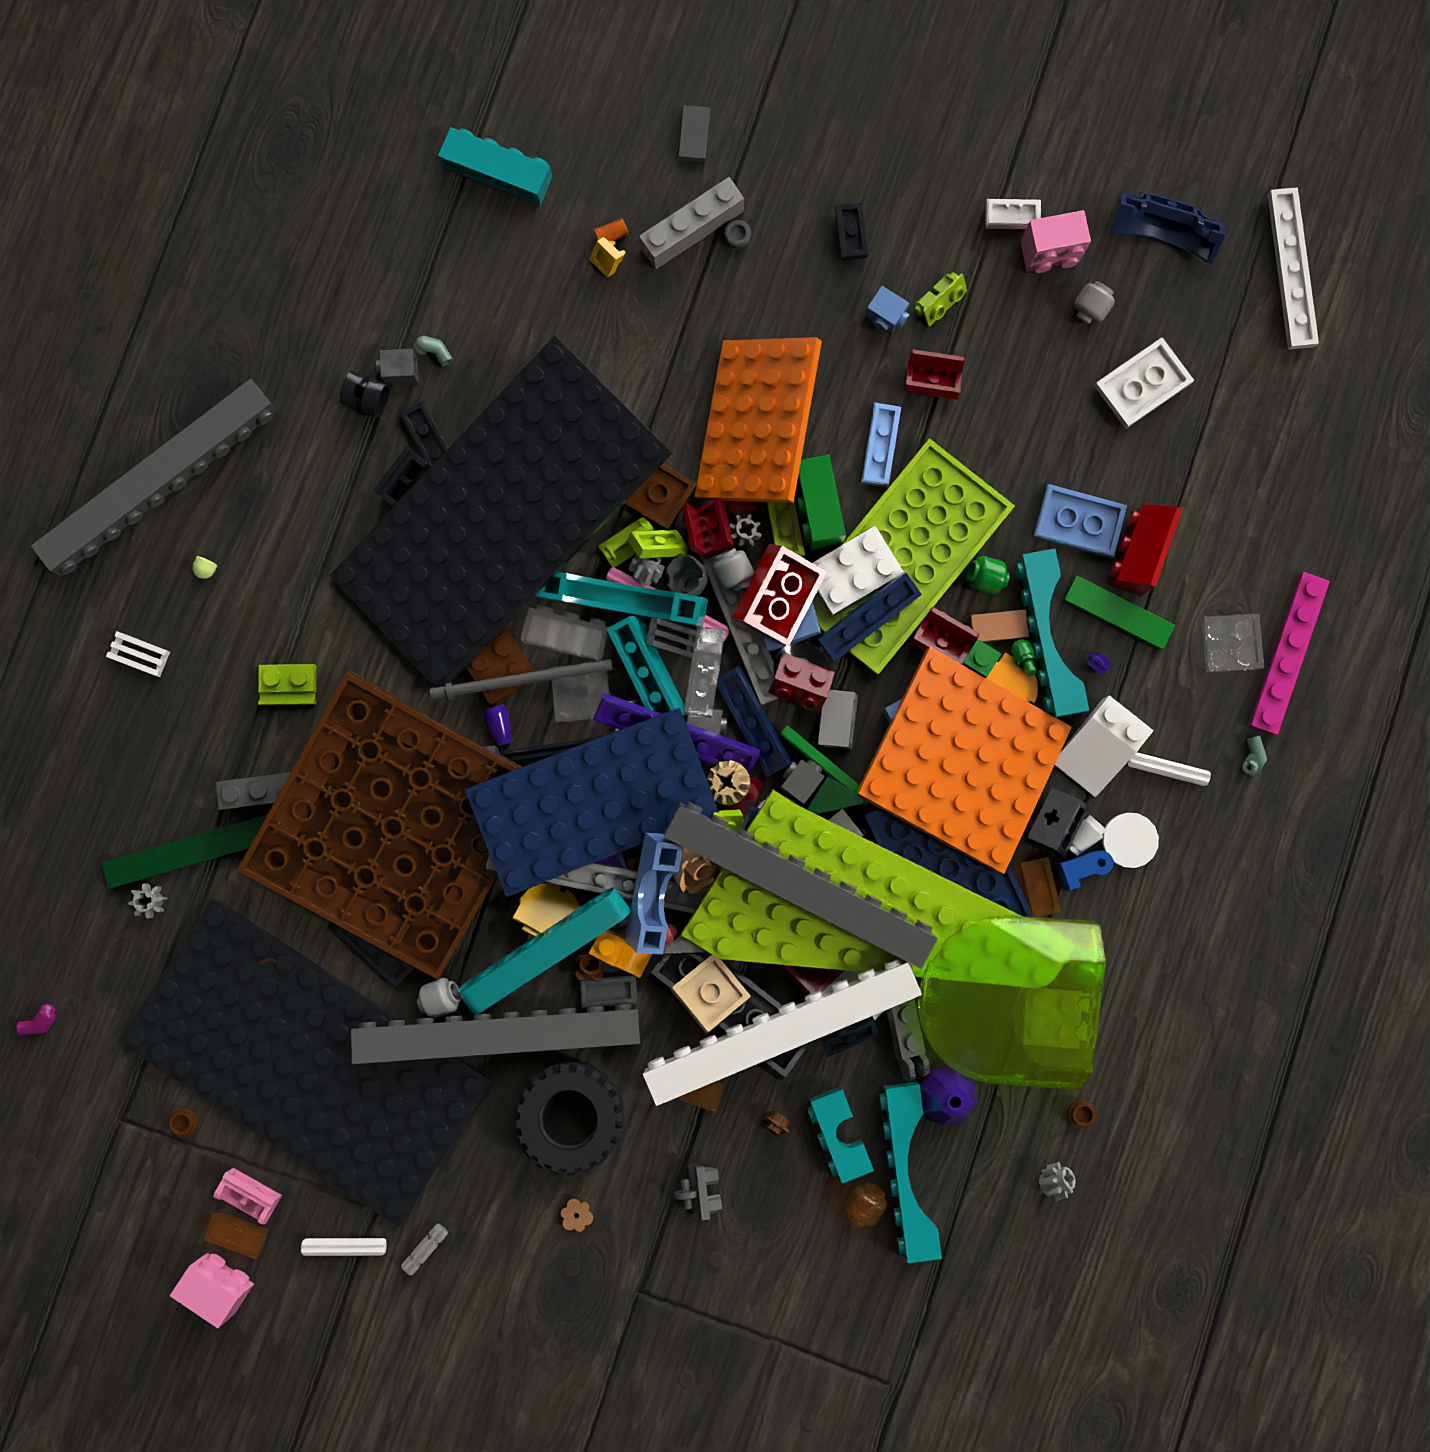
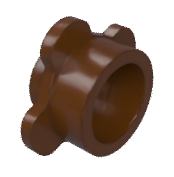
[575,954,603,982]
[762,1111,790,1136]

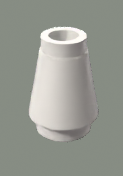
[1069,815,1106,856]

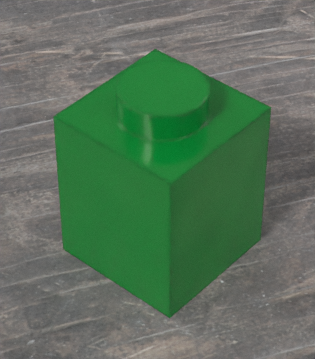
[962,639,1001,678]

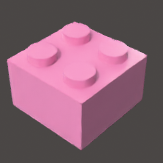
[1020,210,1091,273]
[170,1253,254,1328]

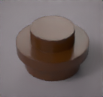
[1068,1099,1097,1129]
[169,1108,198,1137]

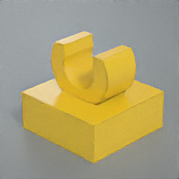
[589,237,625,278]

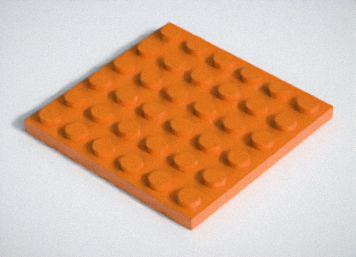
[856,647,1072,874]

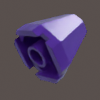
[919,1064,978,1126]

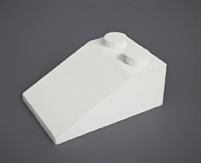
[1054,696,1154,797]

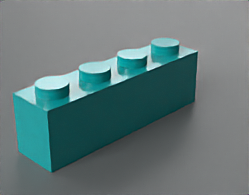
[438,127,552,205]
[607,616,688,717]

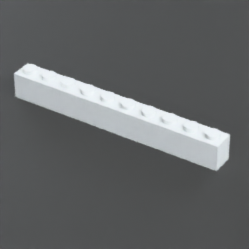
[643,957,922,1106]

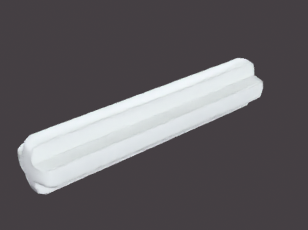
[1128,752,1211,786]
[301,1238,387,1256]

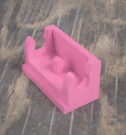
[213,1168,282,1225]

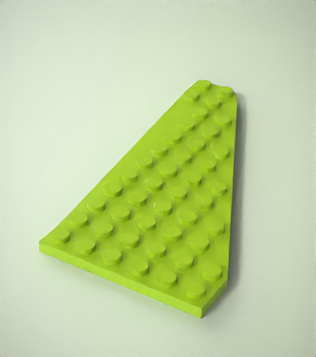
[681,789,1075,987]

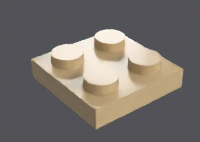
[671,954,751,1034]

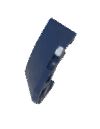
[1109,192,1226,264]

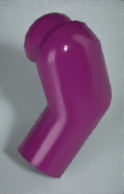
[17,1004,56,1036]

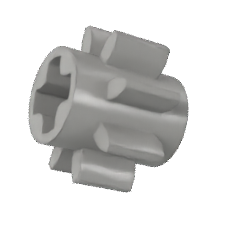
[729,514,761,549]
[629,554,665,585]
[128,884,167,919]
[1039,1162,1075,1201]

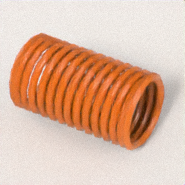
[594,218,628,241]

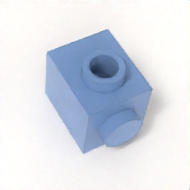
[865,286,910,334]

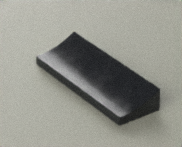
[647,934,810,1081]

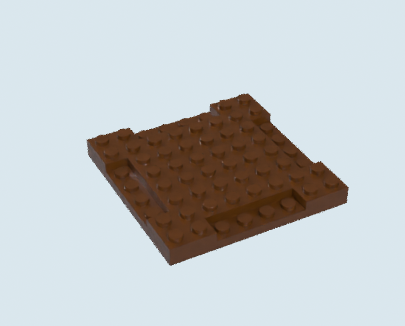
[237,671,522,979]

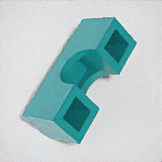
[807,1086,874,1183]

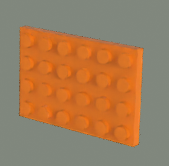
[695,337,822,503]

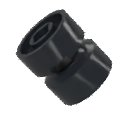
[340,371,390,417]

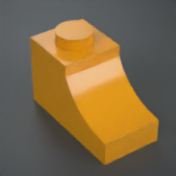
[589,929,652,978]

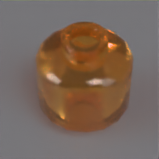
[845,1183,887,1228]

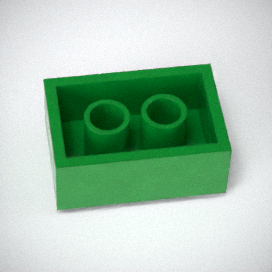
[795,454,846,553]

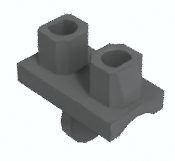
[674,1163,722,1221]

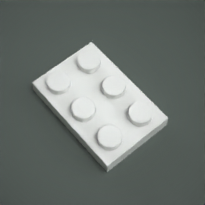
[1094,338,1194,429]
[813,526,904,616]

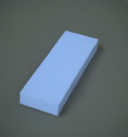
[861,403,901,488]

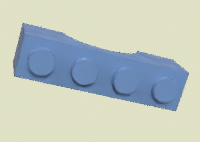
[625,833,683,954]

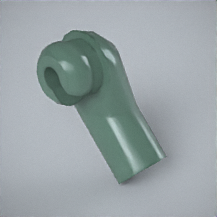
[414,335,453,367]
[1242,736,1267,776]

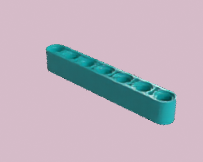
[457,887,631,1015]

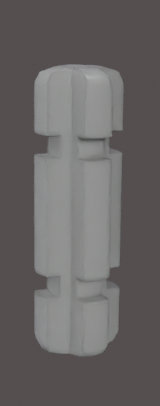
[401,1224,448,1275]

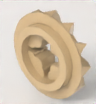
[706,760,750,805]

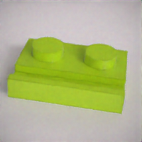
[258,664,316,706]

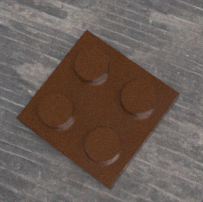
[623,464,697,530]
[467,630,535,706]

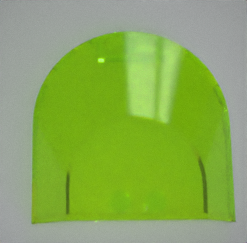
[918,916,1106,1090]

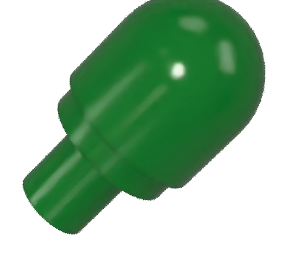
[1011,639,1037,676]

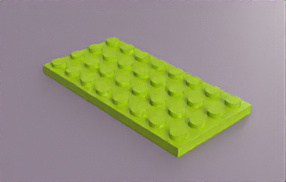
[812,438,1015,676]

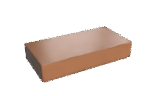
[970,610,1029,642]

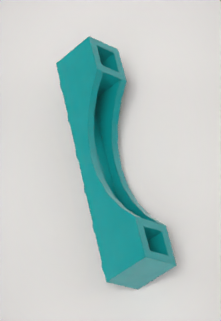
[1016,549,1089,718]
[536,572,708,627]
[879,1082,942,1263]

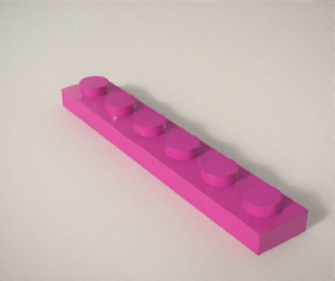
[1248,572,1330,736]

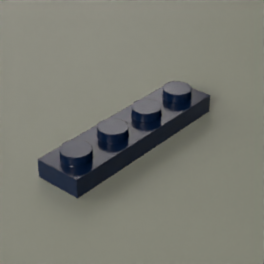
[816,572,922,662]
[714,666,792,777]

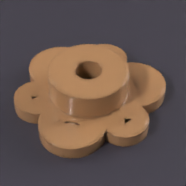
[561,1198,593,1232]

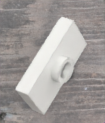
[985,199,1041,229]

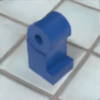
[1055,850,1114,890]

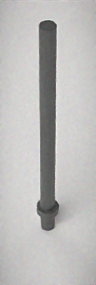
[430,659,613,700]

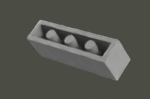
[639,177,744,269]

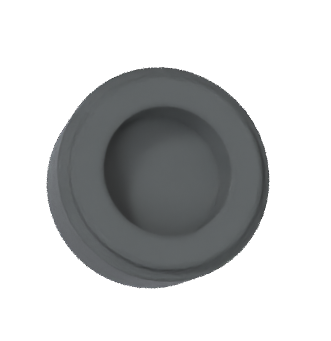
[724,220,751,249]

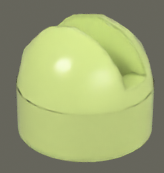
[192,556,217,579]

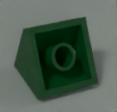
[807,776,863,816]

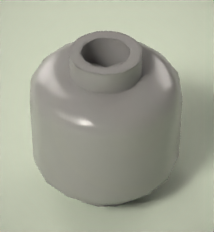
[1074,281,1115,324]
[713,548,754,591]
[417,978,461,1019]

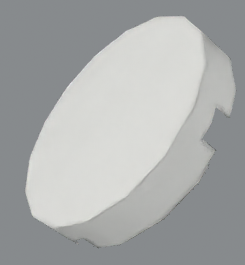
[1101,813,1159,868]

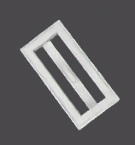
[106,631,170,677]

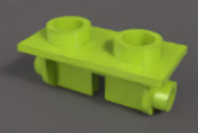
[914,272,967,327]
[598,516,654,568]

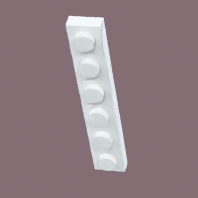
[1267,187,1319,350]

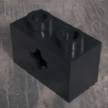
[1028,788,1089,857]

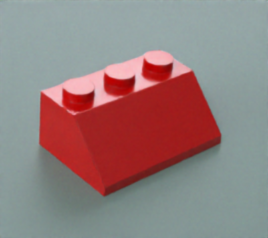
[1110,504,1182,596]
[732,544,827,646]

